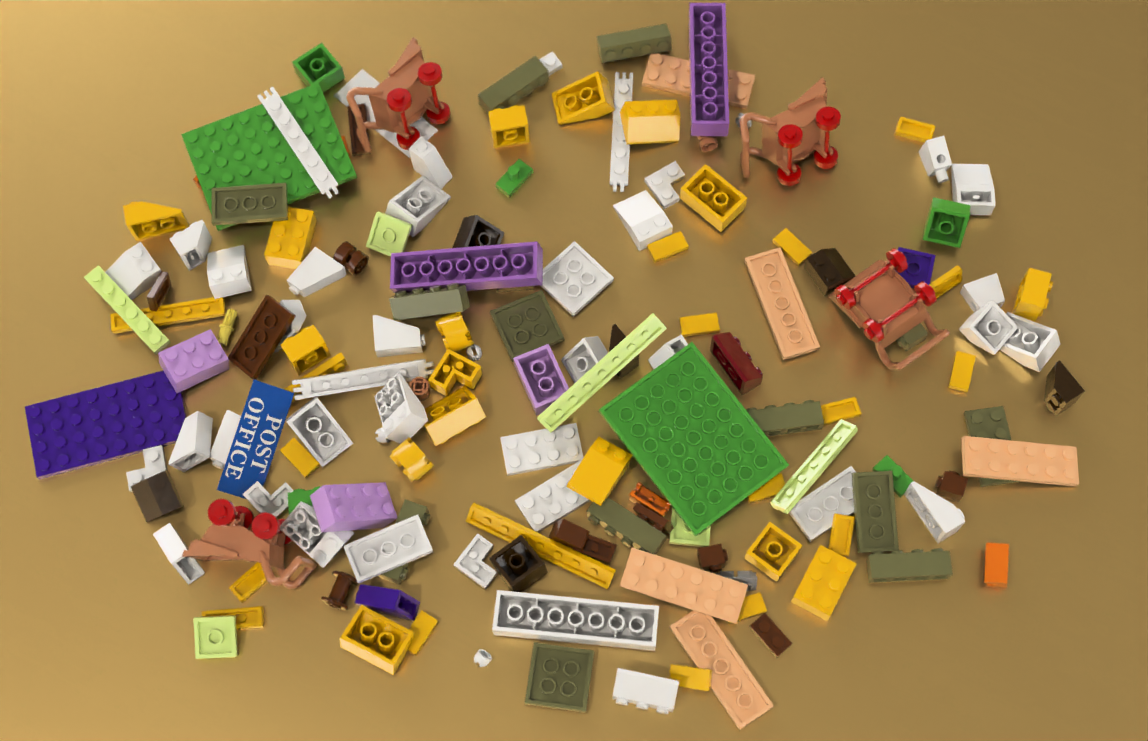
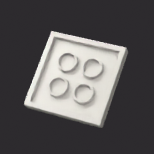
[540,241,614,317]

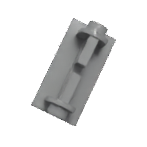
[716,570,757,591]

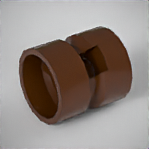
[333,241,369,276]

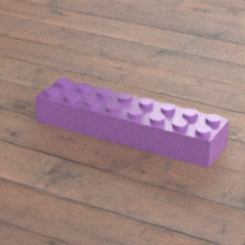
[688,3,729,136]
[390,241,543,293]

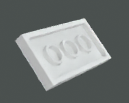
[500,423,583,476]
[515,460,591,533]
[789,466,856,542]
[343,514,433,584]

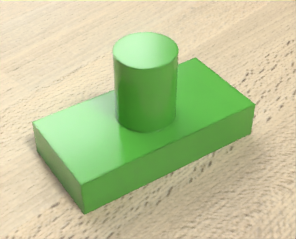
[495,159,533,198]
[872,455,913,497]

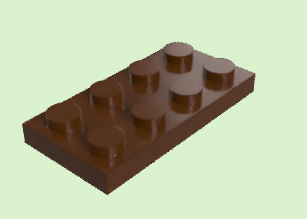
[228,295,296,380]

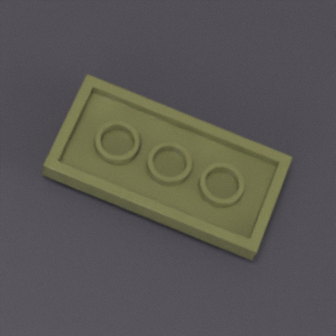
[211,183,288,225]
[964,406,1020,487]
[851,471,899,553]

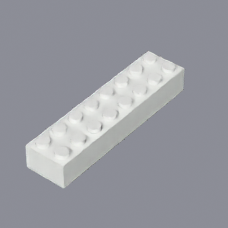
[492,590,659,651]

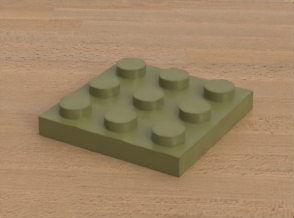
[490,290,565,362]
[525,642,594,713]

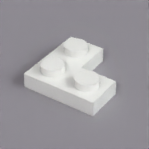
[644,161,685,209]
[126,445,167,492]
[243,481,294,517]
[453,533,498,590]

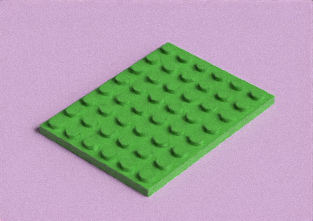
[181,83,357,231]
[599,342,789,536]

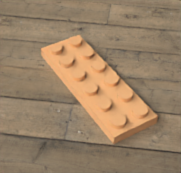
[642,53,755,109]
[745,247,820,360]
[961,436,1079,487]
[620,548,748,624]
[669,610,774,730]

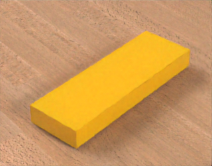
[202,606,264,630]

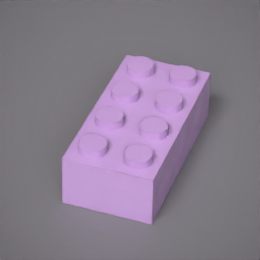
[310,482,398,532]

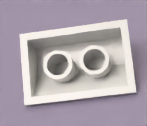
[612,668,679,714]

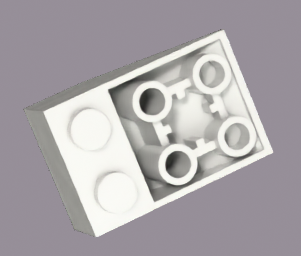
[951,164,995,215]
[374,372,428,444]
[280,502,355,568]

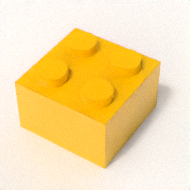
[488,105,530,148]
[1013,268,1053,322]
[280,325,331,376]
[744,522,803,582]

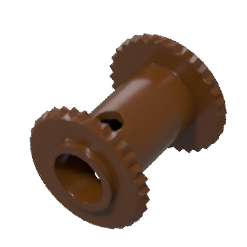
[321,571,358,610]

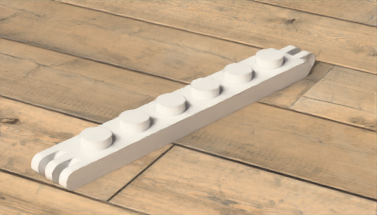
[610,72,633,192]
[257,87,339,199]
[292,359,435,400]

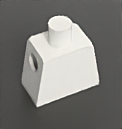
[918,136,952,183]
[960,273,1005,313]

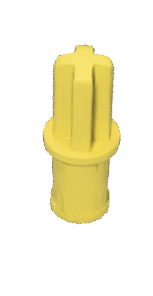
[217,309,237,347]

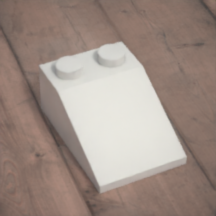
[385,176,451,237]
[613,190,673,251]
[105,242,161,300]
[207,245,252,299]
[999,312,1060,372]
[285,397,353,467]
[904,481,965,543]

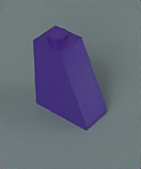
[355,584,420,621]

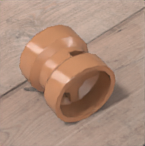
[697,136,718,152]
[409,377,430,401]

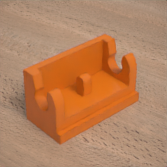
[629,482,672,518]
[984,543,1009,588]

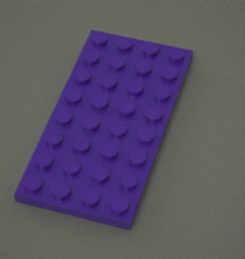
[25,371,187,479]

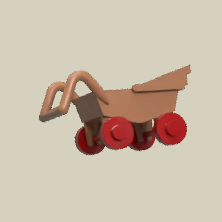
[346,37,451,152]
[740,77,841,186]
[829,248,950,370]
[182,499,317,589]

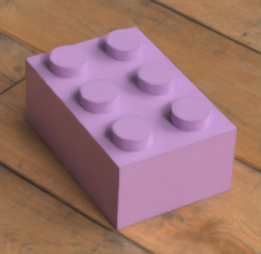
[158,329,229,393]
[513,344,569,416]

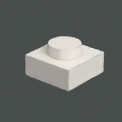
[539,51,563,76]

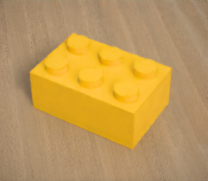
[680,164,747,232]
[264,207,317,269]
[791,545,857,621]

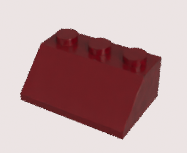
[710,332,763,395]

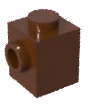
[935,471,968,502]
[697,544,728,573]

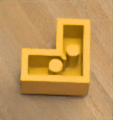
[428,349,483,397]

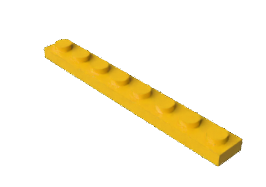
[466,503,616,589]

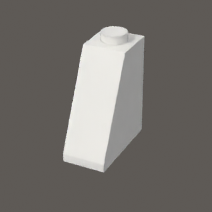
[409,136,453,189]
[287,247,347,297]
[372,315,426,357]
[210,410,241,469]
[169,411,213,472]
[153,523,205,585]

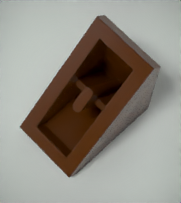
[548,519,589,550]

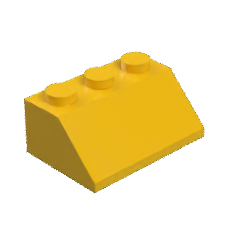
[620,100,681,145]
[422,386,486,446]
[340,605,414,675]

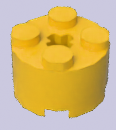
[435,312,474,352]
[389,437,434,482]

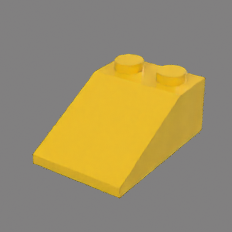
[551,71,615,125]
[123,201,190,241]
[566,437,632,506]

